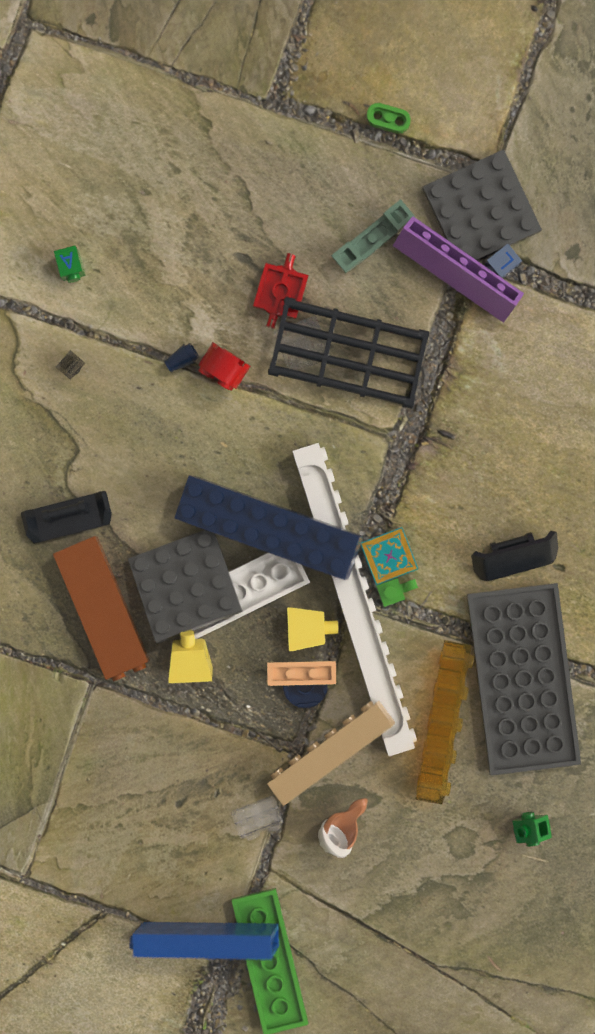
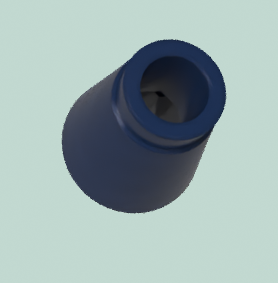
[164,343,199,372]

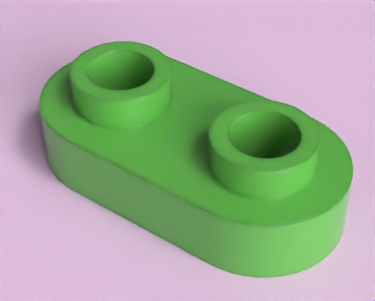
[366,103,411,134]

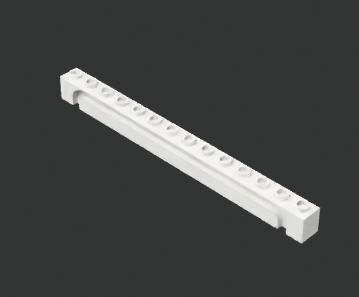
[293,443,417,756]

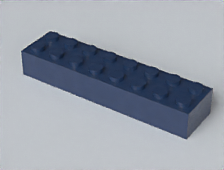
[174,475,364,580]

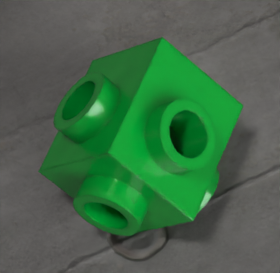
[512,812,552,847]

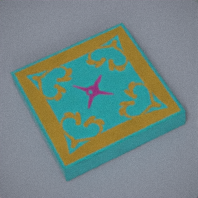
[361,527,418,585]

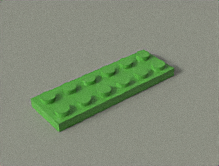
[231,888,309,1034]

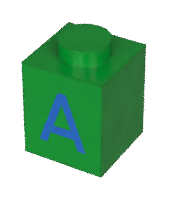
[54,245,86,283]

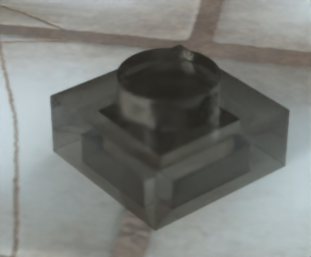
[55,350,85,380]

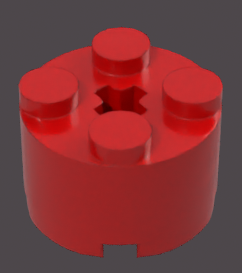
[198,342,251,391]

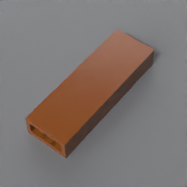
[53,536,150,682]

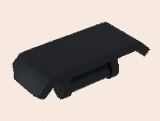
[21,491,112,544]
[471,530,558,581]

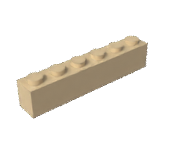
[267,701,395,806]

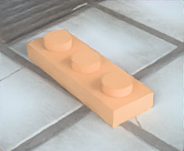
[267,661,336,686]

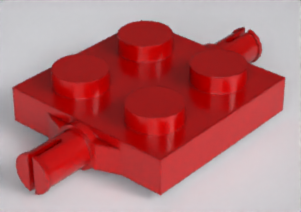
[253,253,309,329]

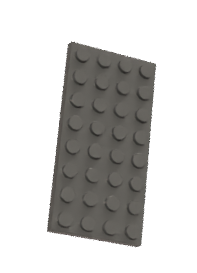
[467,583,581,776]

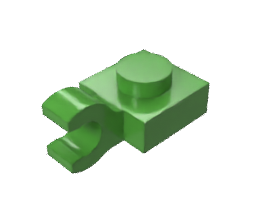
[377,578,418,607]

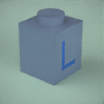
[484,244,522,278]

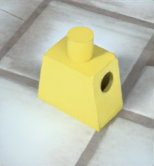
[287,607,338,651]
[168,630,213,683]

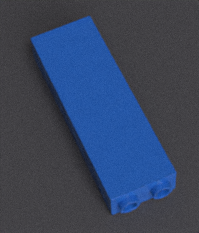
[129,922,279,960]

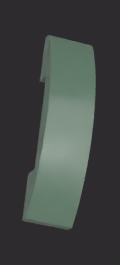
[331,199,415,274]

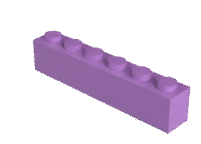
[393,216,524,323]

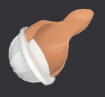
[318,798,368,858]

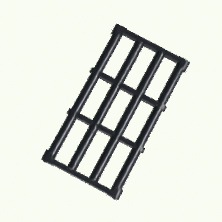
[268,297,429,409]

